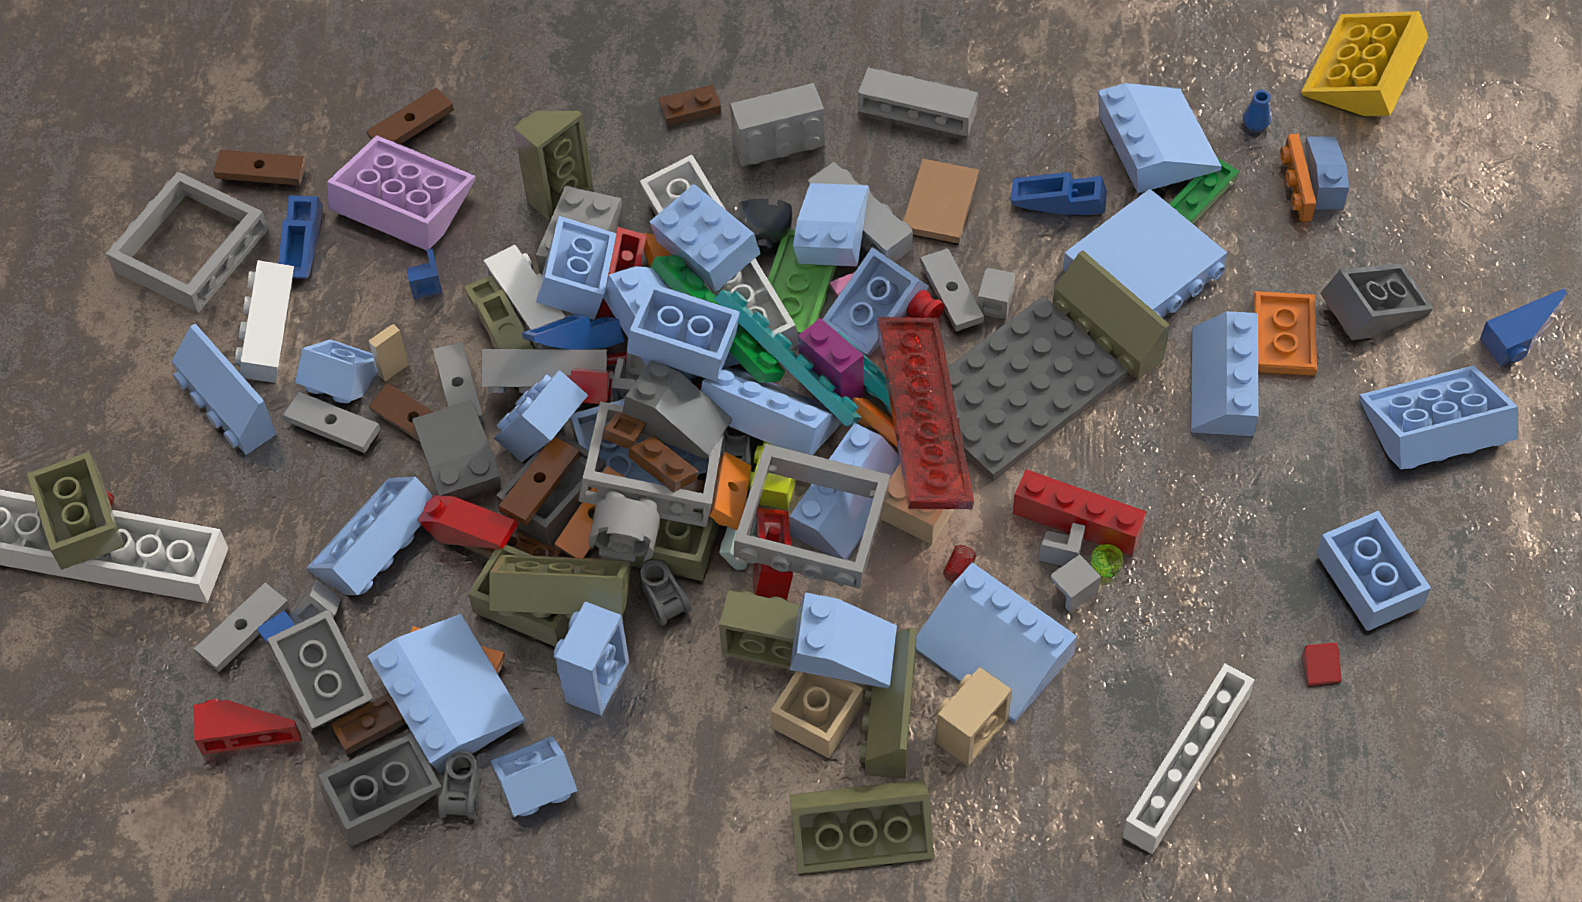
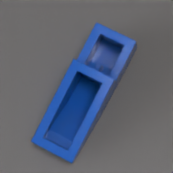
[1010,172,1107,215]
[278,195,323,279]
[522,314,625,350]

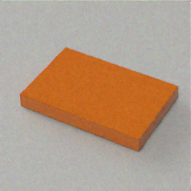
[1253,291,1317,376]

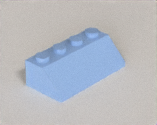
[1191,311,1259,436]
[171,323,277,455]
[789,423,903,560]
[306,476,433,595]

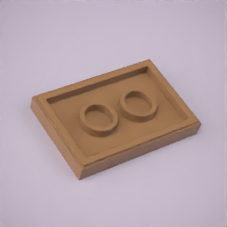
[904,159,979,244]

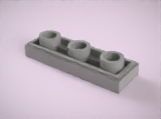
[920,248,984,331]
[433,342,484,422]
[283,392,380,453]
[194,582,290,672]

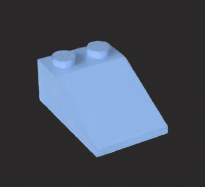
[793,183,869,266]
[536,216,616,319]
[822,247,929,356]
[790,593,897,689]

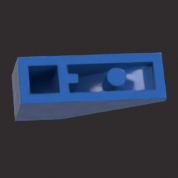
[1480,288,1567,366]

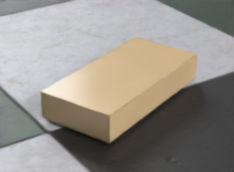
[369,324,409,382]

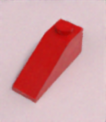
[418,495,519,549]
[753,508,793,601]
[194,699,302,755]

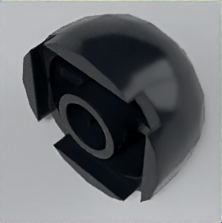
[733,198,792,250]

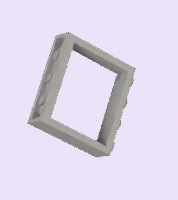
[106,172,268,313]
[579,401,723,527]
[734,444,890,589]

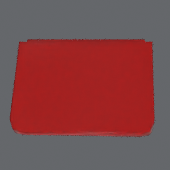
[1301,642,1342,686]

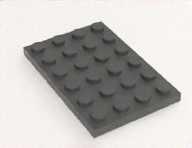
[909,296,1128,481]

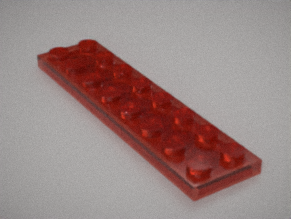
[877,317,974,510]

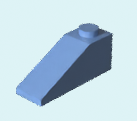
[1306,137,1349,209]

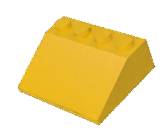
[1301,11,1429,116]

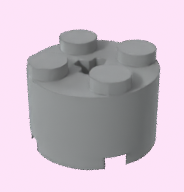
[588,492,660,562]

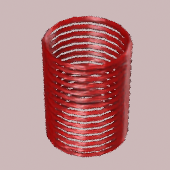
[943,545,976,583]

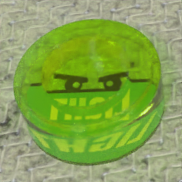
[1090,544,1124,578]

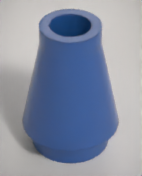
[1243,90,1272,132]

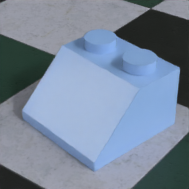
[295,339,378,403]
[490,736,578,817]

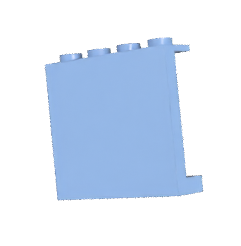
[1063,189,1227,318]

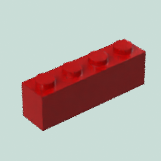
[1012,469,1147,556]

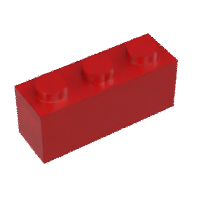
[595,227,646,326]

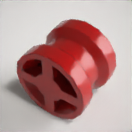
[907,290,945,328]

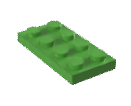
[768,229,837,335]

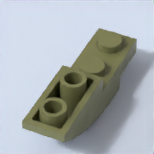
[464,275,533,388]

